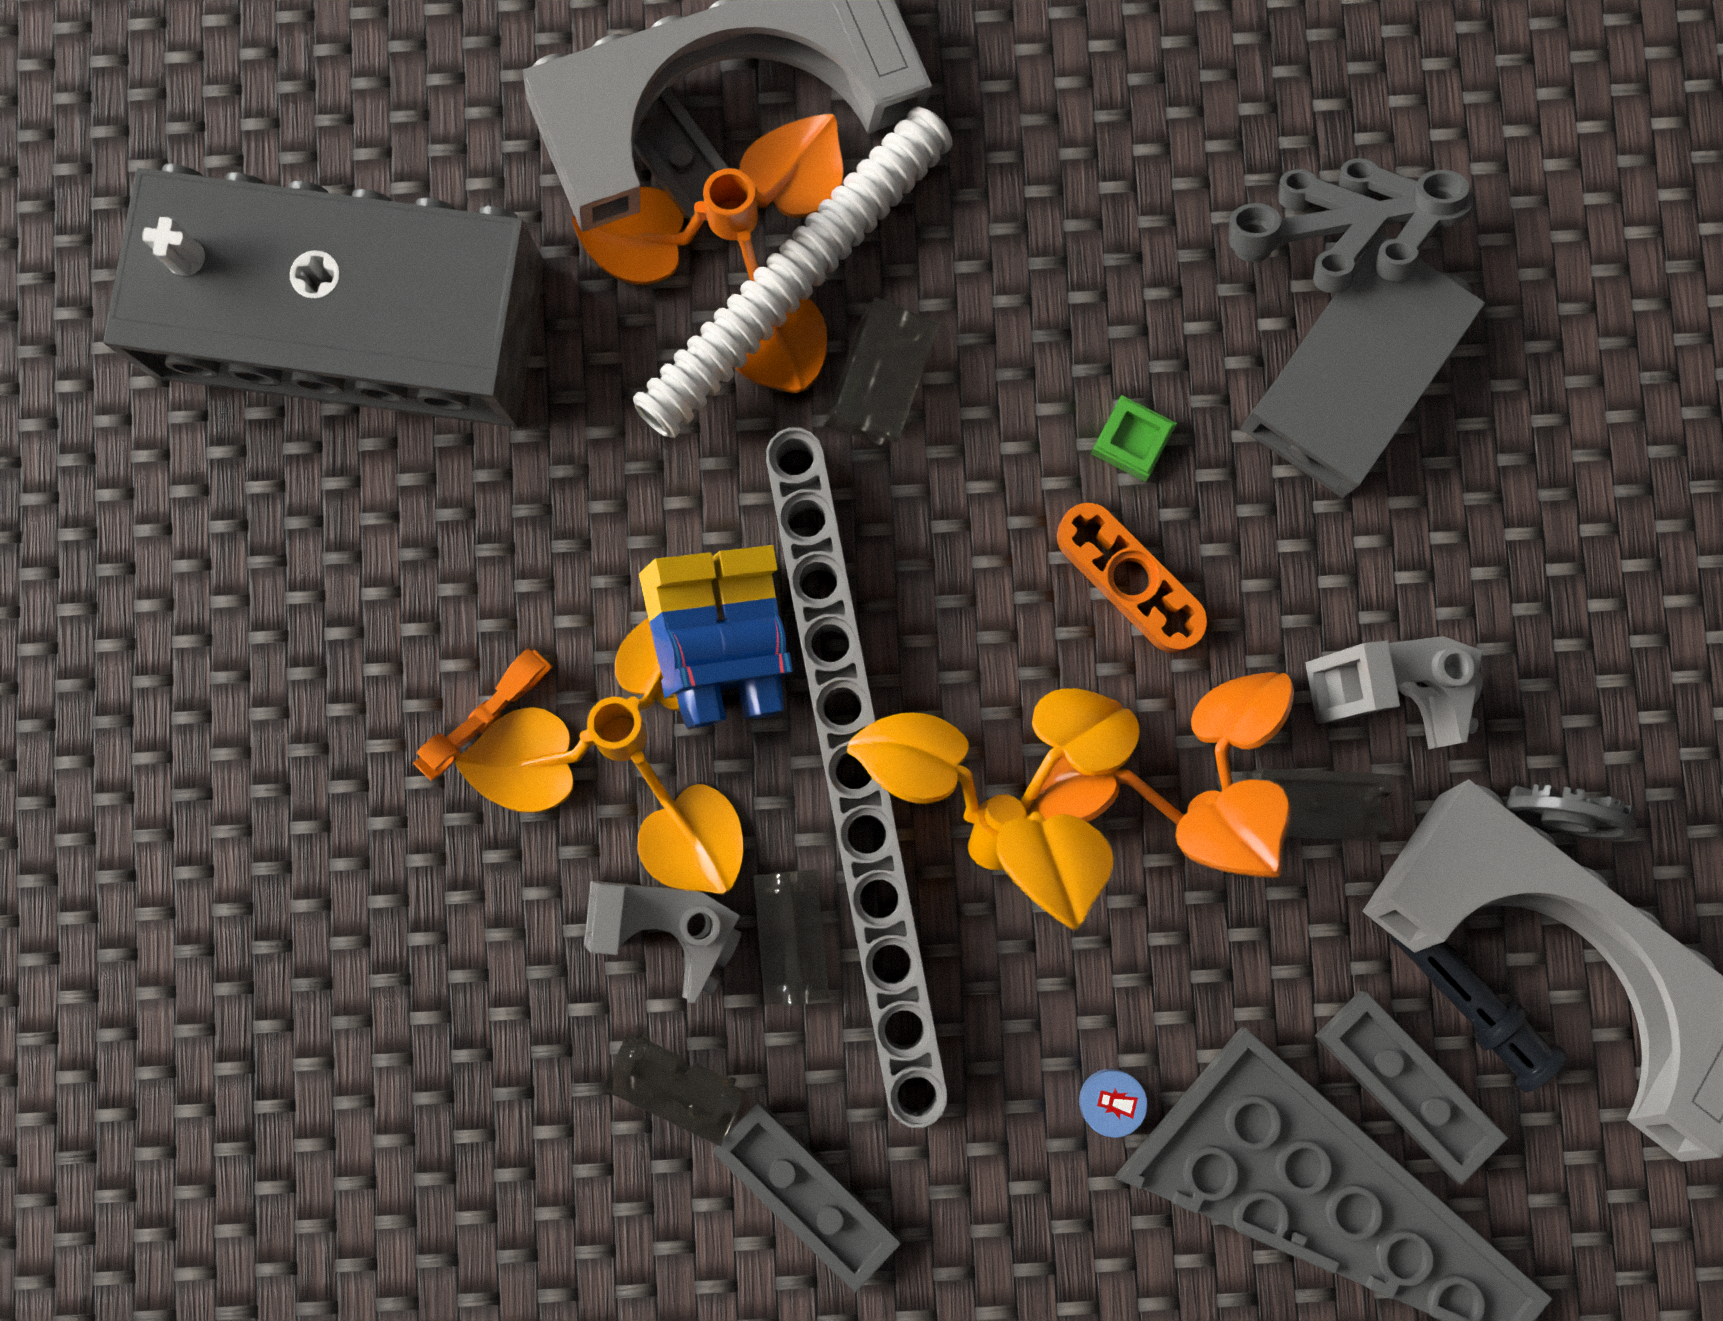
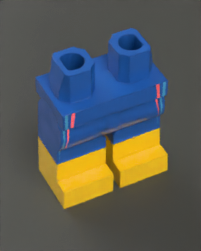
[639,545,793,729]

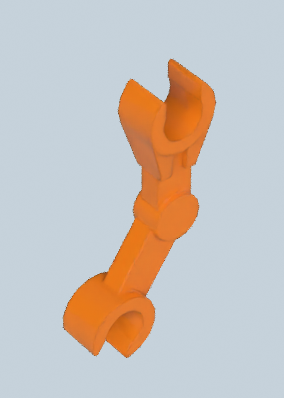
[413,648,553,781]

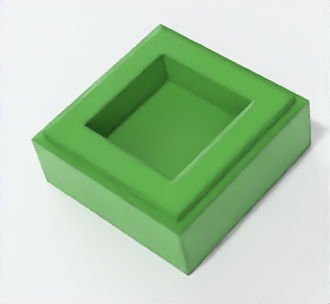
[1090,395,1177,482]

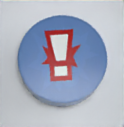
[1079,1068,1147,1138]

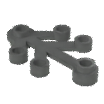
[1228,158,1473,293]

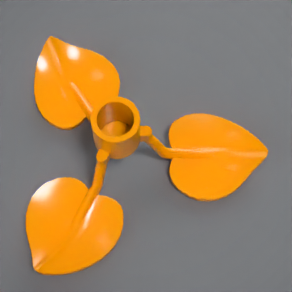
[455,618,744,895]
[847,688,1140,931]

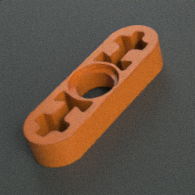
[1057,503,1207,653]

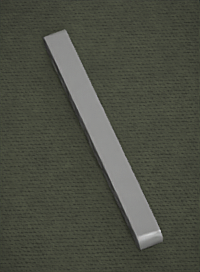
[766,428,947,1128]

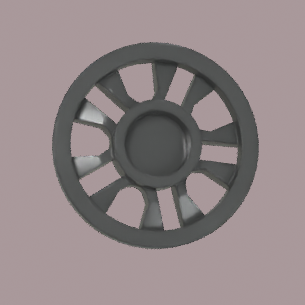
[1506,784,1637,840]

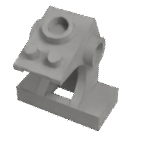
[1305,636,1483,749]
[584,881,741,1003]

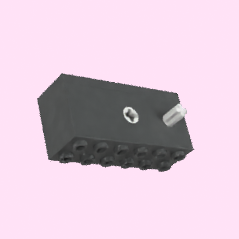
[103,164,545,428]

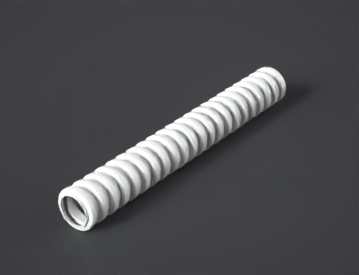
[633,107,953,438]

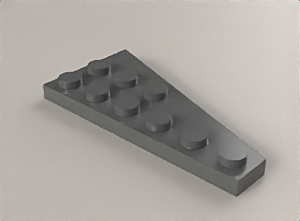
[1115,1027,1552,1321]

